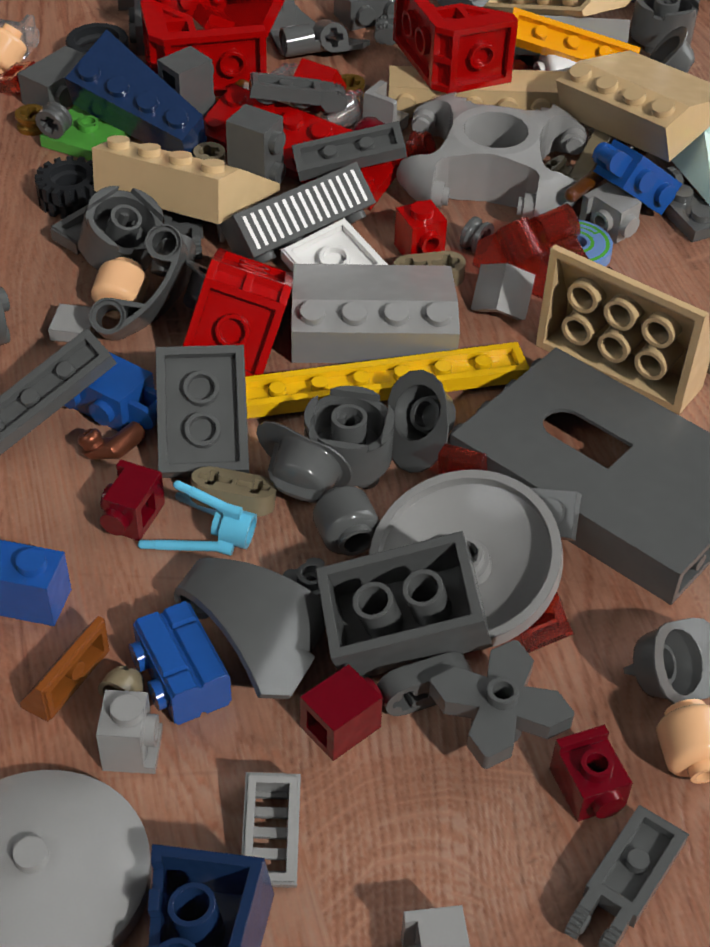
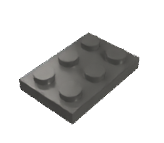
[156,345,249,478]

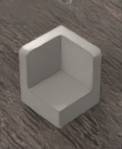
[362,80,409,131]
[471,263,535,320]

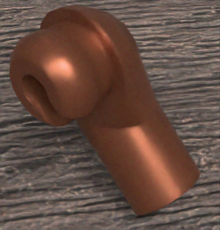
[78,421,146,460]

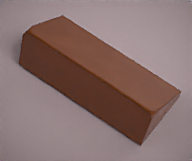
[19,616,110,722]

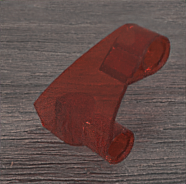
[472,203,613,299]

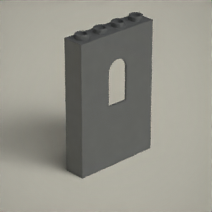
[448,347,710,605]

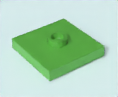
[40,105,130,161]

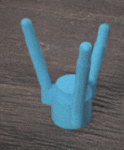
[137,480,257,556]

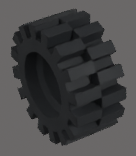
[35,156,96,219]

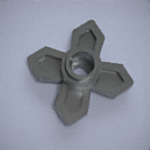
[429,640,574,769]

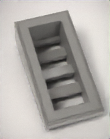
[241,772,301,888]

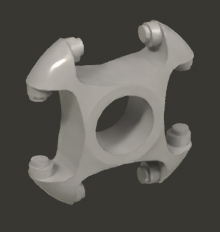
[396,92,587,224]

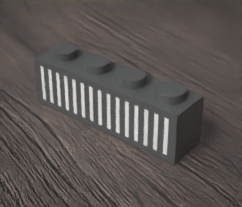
[219,162,376,263]

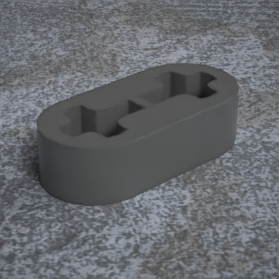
[377,652,473,716]

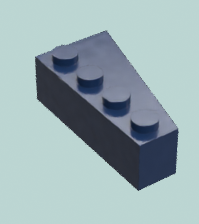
[65,29,207,157]
[146,844,274,947]

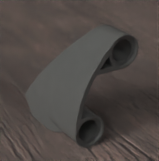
[269,0,371,57]
[89,224,196,341]
[174,558,326,699]

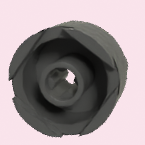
[630,0,700,54]
[77,186,164,271]
[304,386,395,489]

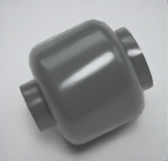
[313,486,380,556]

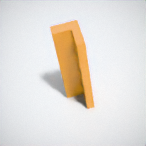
[512,7,641,62]

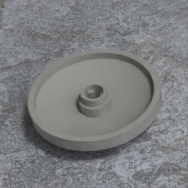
[369,470,563,651]
[0,770,152,947]

